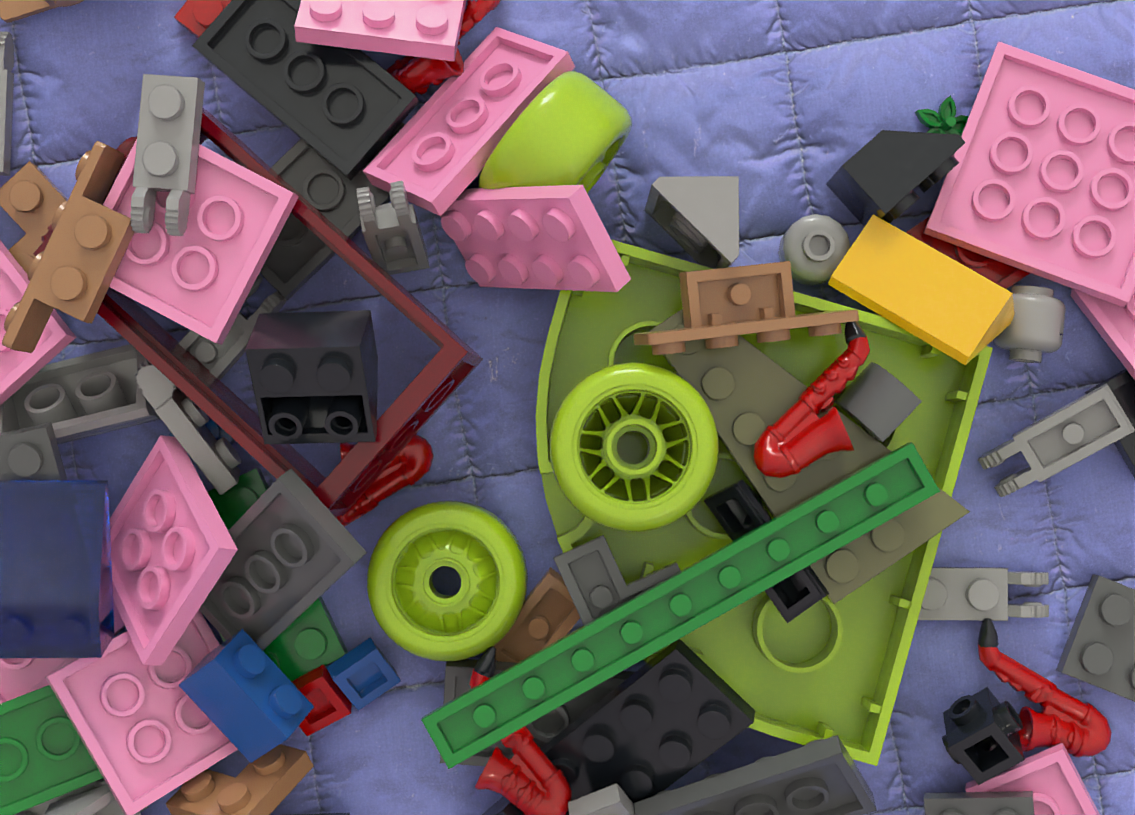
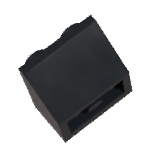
[826,130,966,227]
[245,310,378,444]

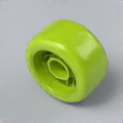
[478,71,632,193]
[550,363,719,532]
[367,500,528,662]

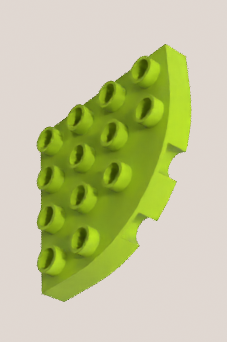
[535,239,993,766]

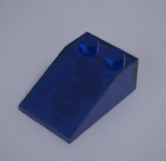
[0,480,115,658]

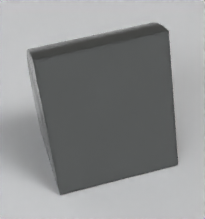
[834,362,922,442]

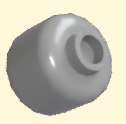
[778,214,851,286]
[993,286,1066,363]

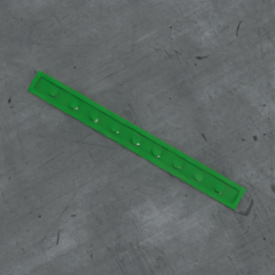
[421,442,940,769]

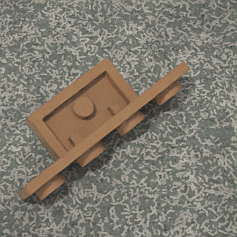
[2,141,134,353]
[633,261,859,355]

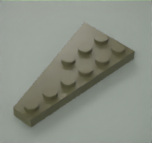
[649,309,970,604]

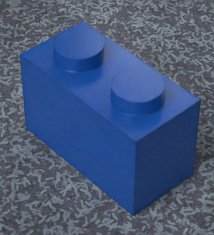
[179,629,314,763]

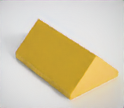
[828,214,1015,365]

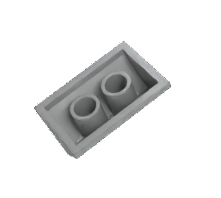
[644,176,739,269]
[0,344,160,444]

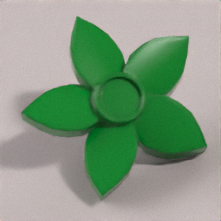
[915,95,968,155]

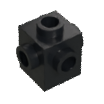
[942,687,1025,785]

